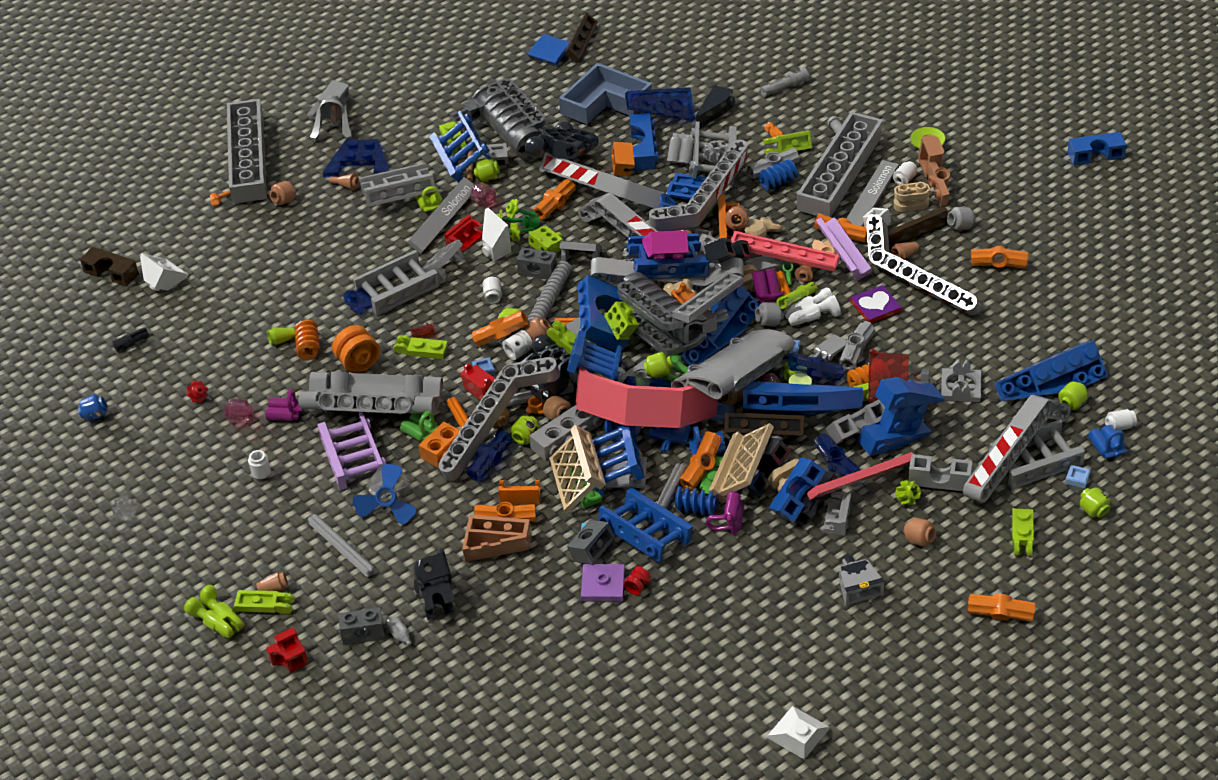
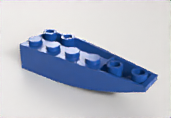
[680,285,759,367]
[994,340,1108,401]
[743,381,863,417]

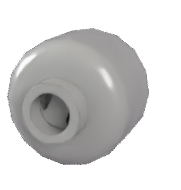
[947,207,975,230]
[755,302,784,327]

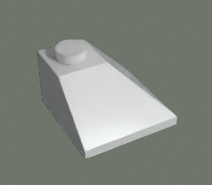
[482,208,511,261]
[140,253,189,291]
[768,706,829,760]

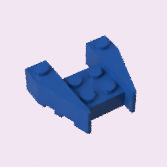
[858,377,945,456]

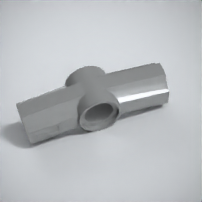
[839,321,875,370]

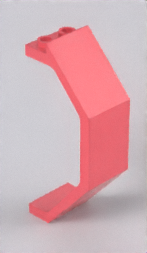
[576,367,718,428]

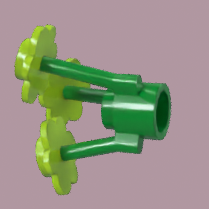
[496,199,540,242]

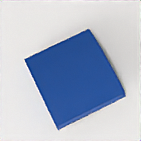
[528,34,569,66]
[666,173,707,200]

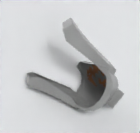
[310,96,353,142]

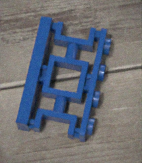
[626,233,709,279]

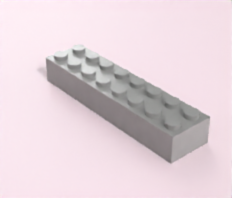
[227,99,267,203]
[797,112,883,217]

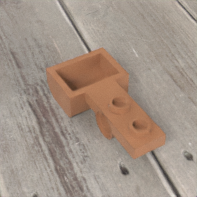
[918,135,950,206]

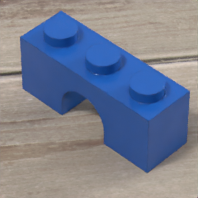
[1067,132,1126,165]
[769,458,826,522]

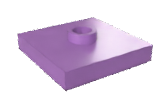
[581,564,625,601]

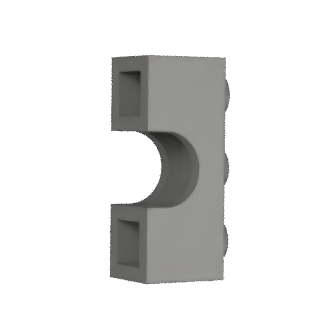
[826,400,885,445]
[909,454,972,491]

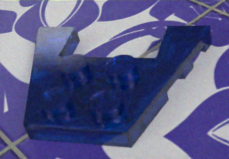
[323,139,389,178]

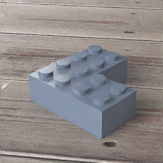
[559,63,653,124]

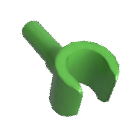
[782,263,794,287]

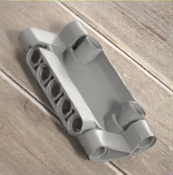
[671,329,795,399]
[299,372,443,414]

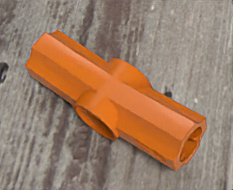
[813,213,867,243]
[971,246,1028,269]
[679,431,722,490]
[474,502,536,522]
[968,594,1035,622]

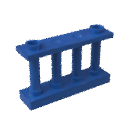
[429,111,492,183]
[567,330,623,381]
[592,424,645,496]
[598,488,693,562]

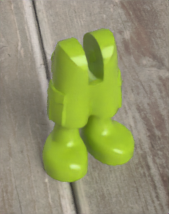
[184,585,245,638]

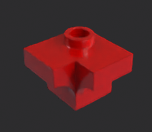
[266,627,309,673]

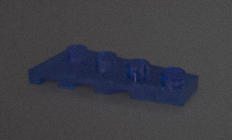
[625,87,696,121]

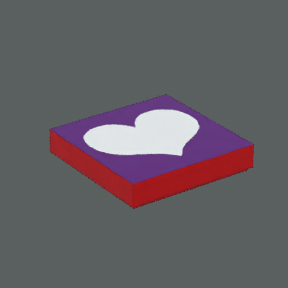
[850,285,902,323]

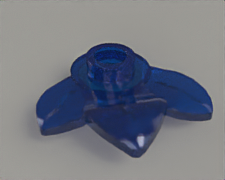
[343,288,373,315]

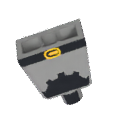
[839,556,884,605]

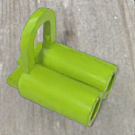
[415,186,443,212]

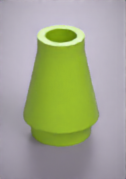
[267,327,295,346]

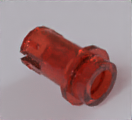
[410,322,435,338]

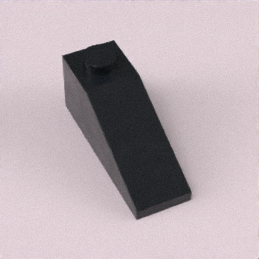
[696,85,735,129]

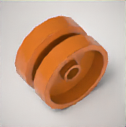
[332,325,381,373]

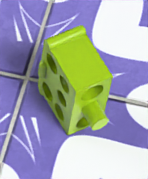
[529,225,563,253]
[604,302,639,340]

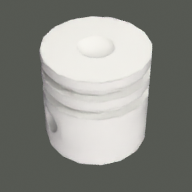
[502,330,533,360]

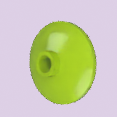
[910,127,945,149]

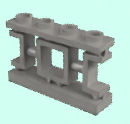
[359,163,435,207]

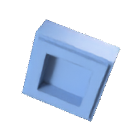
[1065,465,1091,488]

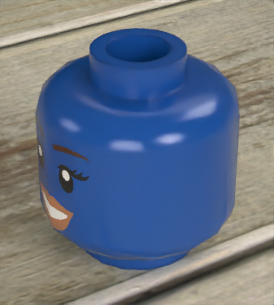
[78,394,108,422]

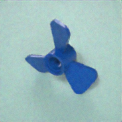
[353,464,417,524]

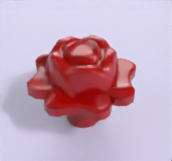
[186,381,208,403]

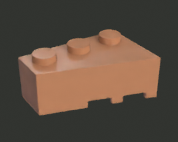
[462,515,532,562]

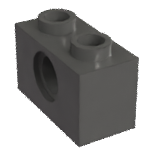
[516,247,557,280]
[567,520,616,565]
[338,607,385,645]

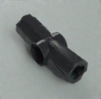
[797,470,838,524]

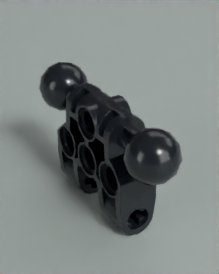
[525,122,599,159]
[512,334,593,403]

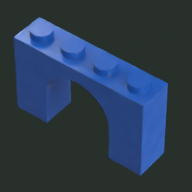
[577,275,630,351]

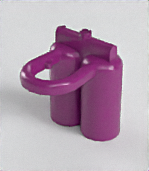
[752,268,785,304]
[265,389,303,421]
[706,492,744,535]

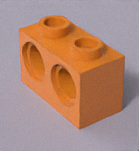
[418,422,460,468]

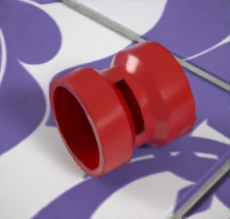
[623,566,652,596]

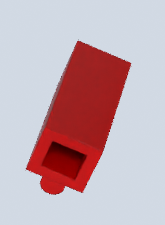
[460,364,500,401]

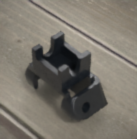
[414,547,456,621]

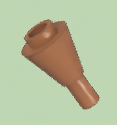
[329,173,360,190]
[795,265,813,283]

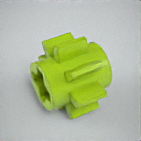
[896,480,921,506]

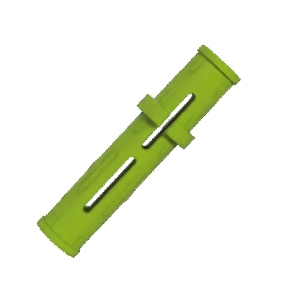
[777,282,818,309]

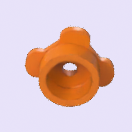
[526,396,545,414]

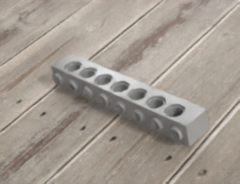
[529,359,661,461]

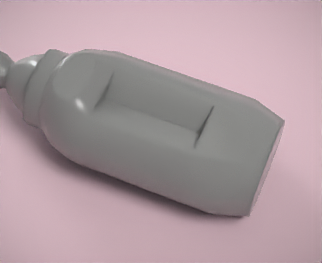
[385,617,411,646]

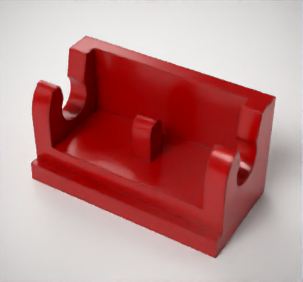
[445,215,483,254]

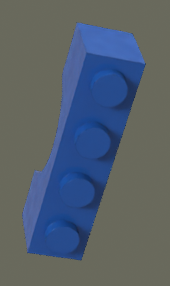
[630,113,658,171]

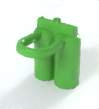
[400,411,438,442]

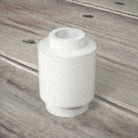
[893,161,917,185]
[483,277,502,304]
[1105,409,1137,430]
[248,450,271,479]

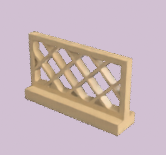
[709,423,774,504]
[550,425,606,512]

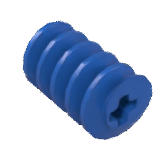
[759,159,798,192]
[675,486,719,516]

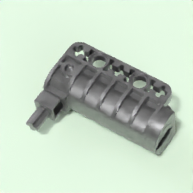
[451,79,546,161]
[618,272,729,356]

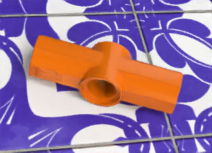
[533,179,576,220]
[472,310,529,347]

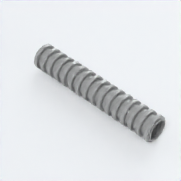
[528,261,572,322]

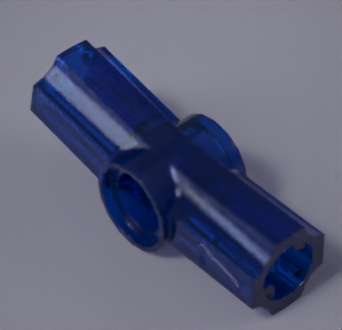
[788,354,844,381]
[466,430,512,482]
[814,433,860,477]

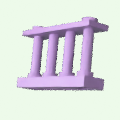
[317,412,386,490]

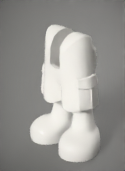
[784,288,841,326]

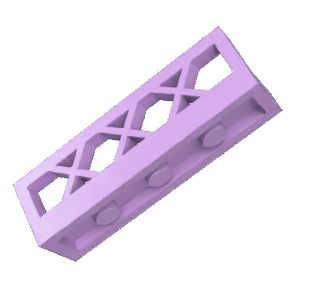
[816,217,872,281]

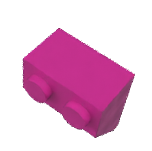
[642,230,689,260]

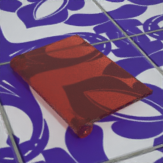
[868,349,909,403]

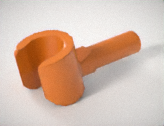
[210,190,231,206]

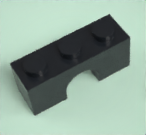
[704,238,753,264]
[739,437,791,498]

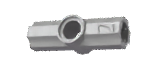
[747,148,800,179]

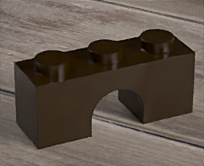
[80,246,139,287]

